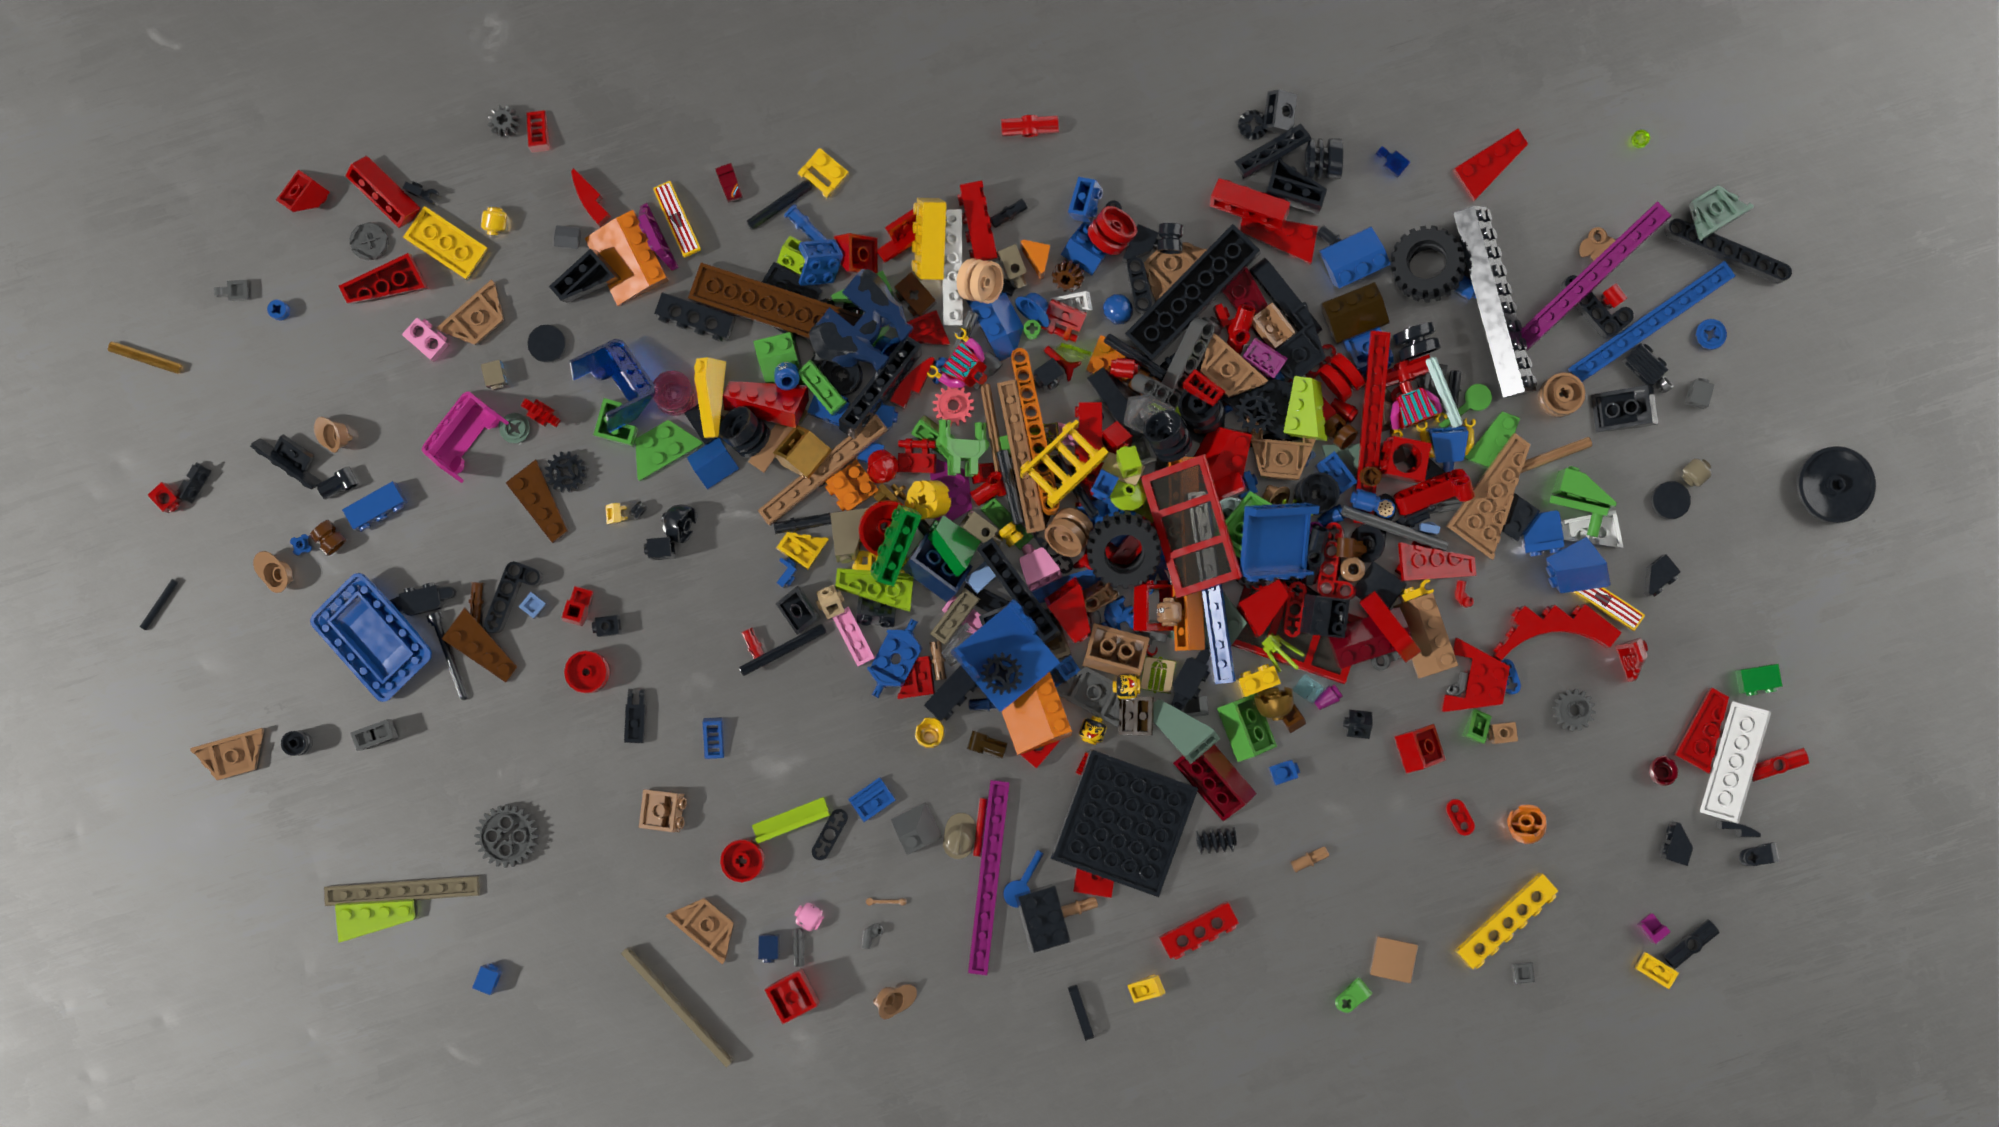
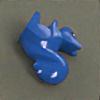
[1101,595,1134,630]

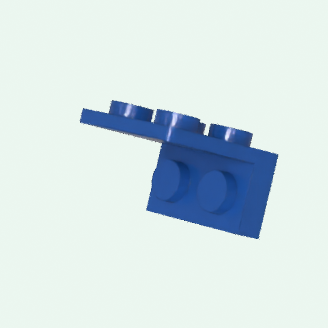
[798,239,843,286]

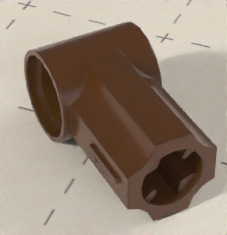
[1336,537,1367,558]

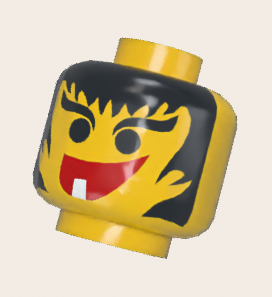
[1113,674,1141,699]
[1079,716,1107,745]

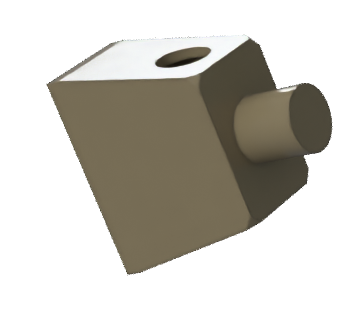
[997,244,1027,289]
[959,511,1003,546]

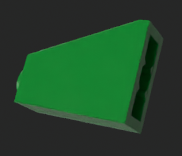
[928,515,981,577]

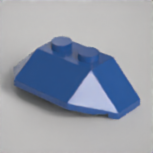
[966,293,1024,361]

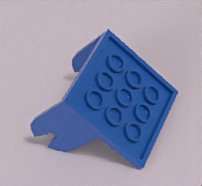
[951,599,1060,712]

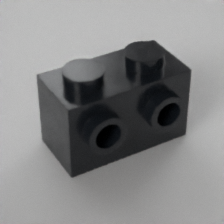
[1033,358,1064,391]

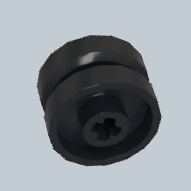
[1392,322,1441,362]
[1178,385,1226,434]

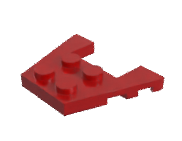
[1442,638,1510,712]

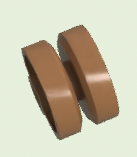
[1538,372,1585,417]
[1045,507,1094,557]

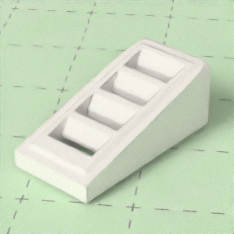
[1050,291,1093,312]

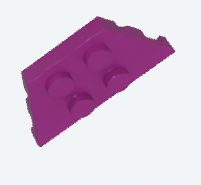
[638,203,679,271]
[930,459,972,522]

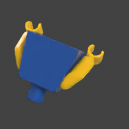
[1416,418,1476,472]

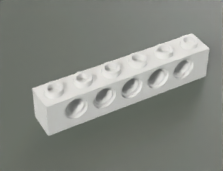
[942,209,963,326]

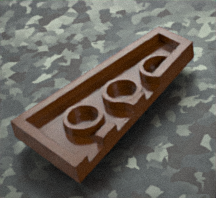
[506,459,568,543]
[442,607,517,683]

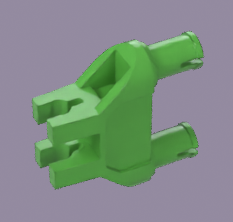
[936,419,989,477]

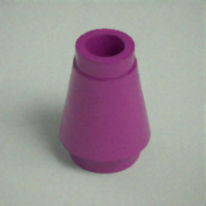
[1314,684,1343,710]

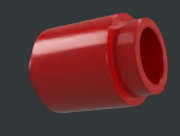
[1110,358,1138,379]

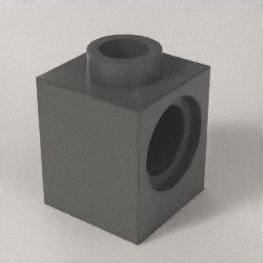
[1685,378,1714,409]

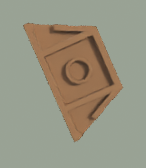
[1144,242,1207,302]
[437,279,505,345]
[1200,333,1268,398]
[190,728,264,781]
[665,898,734,964]

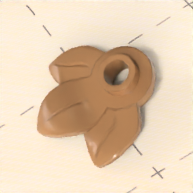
[1579,227,1615,261]

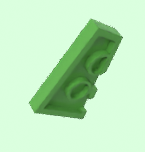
[1464,411,1520,468]

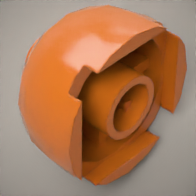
[1507,805,1547,844]

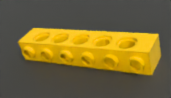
[1454,873,1558,969]

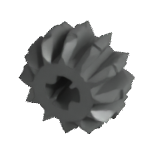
[488,105,520,138]

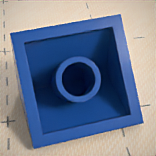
[687,437,739,490]

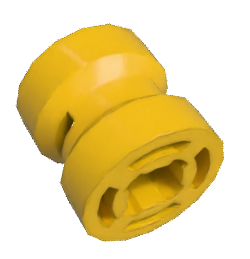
[998,521,1024,548]

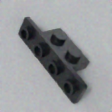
[250,434,322,490]

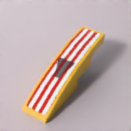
[653,181,701,258]
[1573,588,1645,631]

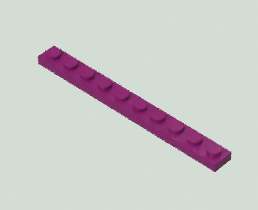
[1521,201,1672,351]
[968,780,1010,975]

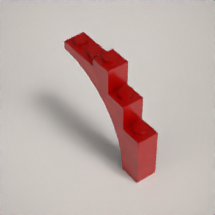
[1493,604,1622,661]

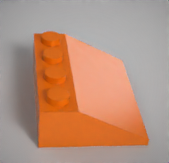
[584,210,669,306]
[1002,672,1072,755]

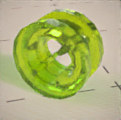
[1631,130,1650,148]

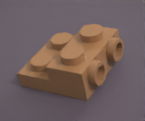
[639,789,687,832]

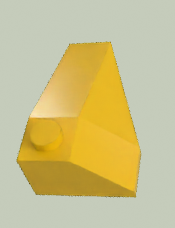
[694,357,726,438]

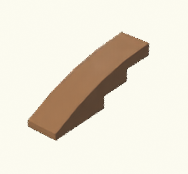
[748,410,808,473]

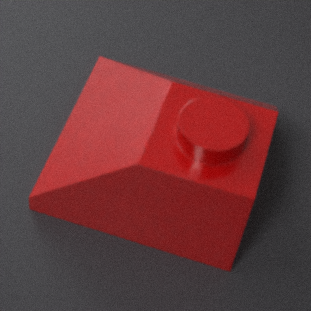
[276,170,330,212]
[834,233,878,273]

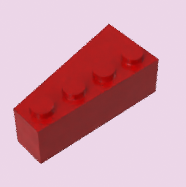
[339,253,428,304]
[723,381,809,428]

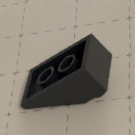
[1591,385,1658,432]

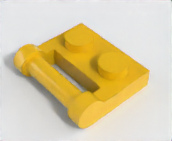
[798,148,849,198]

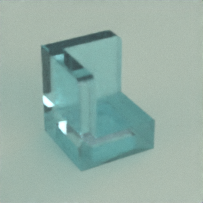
[1293,674,1324,704]

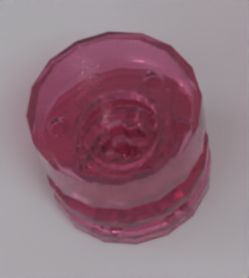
[652,370,695,416]

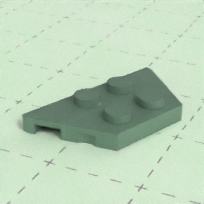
[1689,185,1754,241]

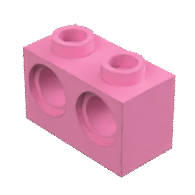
[402,318,449,362]

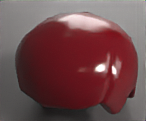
[1648,755,1678,786]

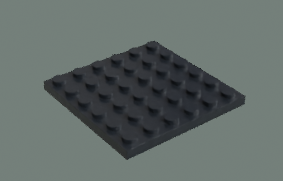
[1051,749,1199,897]

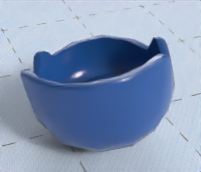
[1103,294,1133,325]

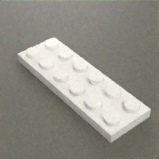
[1700,702,1771,824]

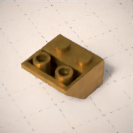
[773,425,832,479]

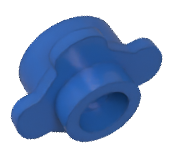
[290,534,312,556]

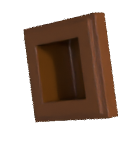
[1282,704,1306,733]

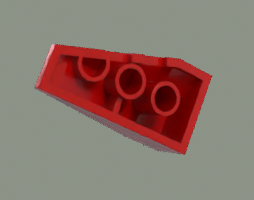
[1615,638,1648,682]

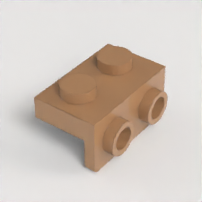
[1251,303,1295,349]

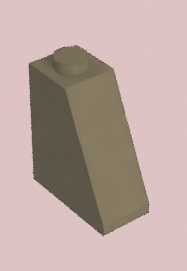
[830,508,868,564]

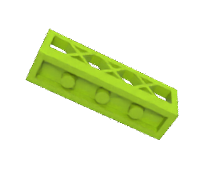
[752,797,831,844]

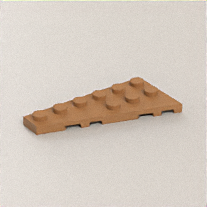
[1446,433,1531,560]

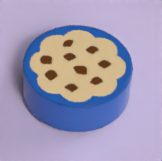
[1375,499,1395,519]

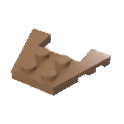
[1246,418,1316,480]

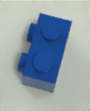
[1068,177,1103,223]

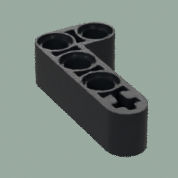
[1561,275,1634,339]
[484,561,544,633]

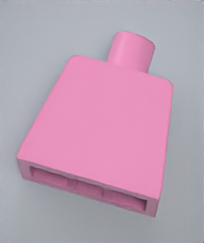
[1019,544,1062,592]

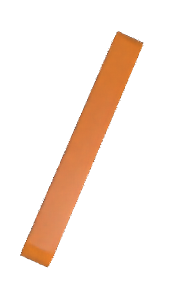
[1011,348,1059,515]

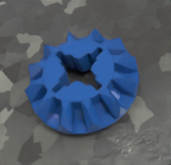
[1695,319,1727,350]

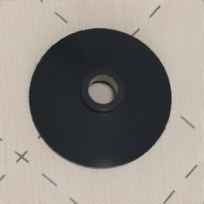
[1351,524,1385,563]

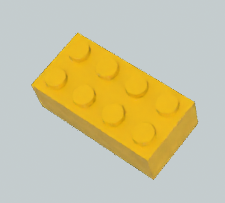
[911,198,946,280]

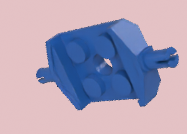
[867,619,923,698]

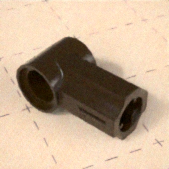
[967,730,1008,759]

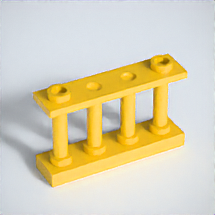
[1020,420,1109,509]

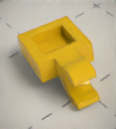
[1399,579,1434,603]

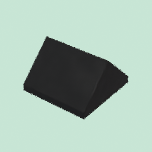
[776,586,822,635]

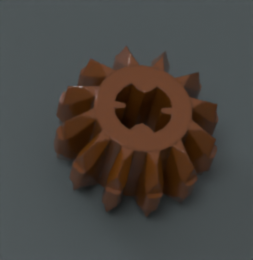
[1052,260,1085,293]

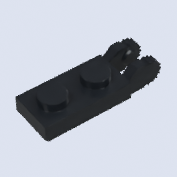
[624,689,646,743]

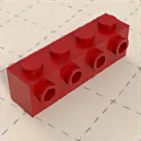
[345,156,420,228]
[1210,178,1291,231]

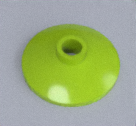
[1109,479,1146,511]

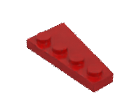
[1240,218,1318,265]
[1674,688,1729,774]

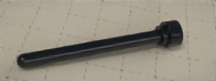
[426,611,467,700]

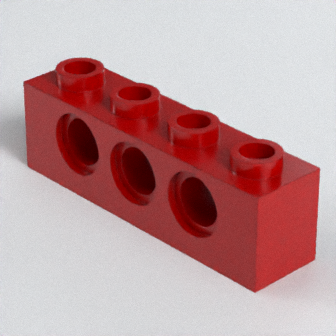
[1159,901,1239,960]

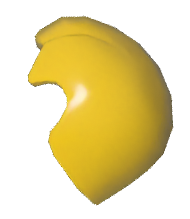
[915,717,944,748]

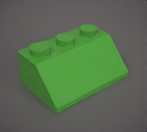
[1215,491,1272,558]
[1217,693,1277,762]

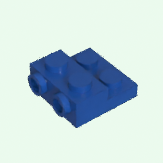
[1343,327,1394,377]

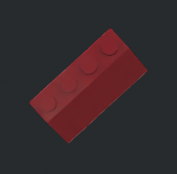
[1328,607,1412,669]
[1173,744,1257,821]

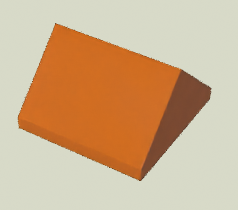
[1020,240,1050,280]

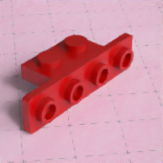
[876,209,916,263]

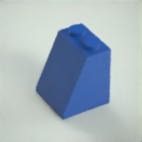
[1546,537,1611,593]

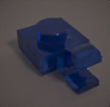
[1375,146,1410,178]

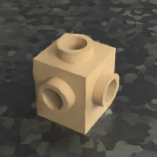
[816,585,845,619]

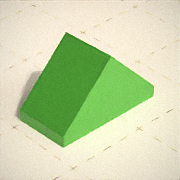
[1462,708,1492,744]

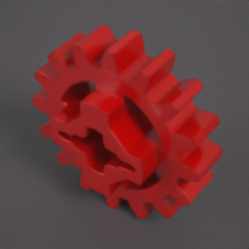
[521,398,561,428]

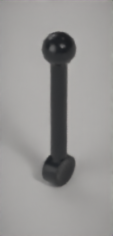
[1398,504,1436,525]

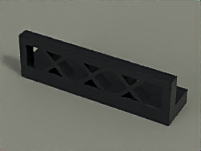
[1235,124,1312,179]

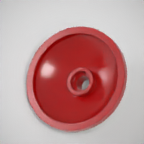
[858,500,904,556]

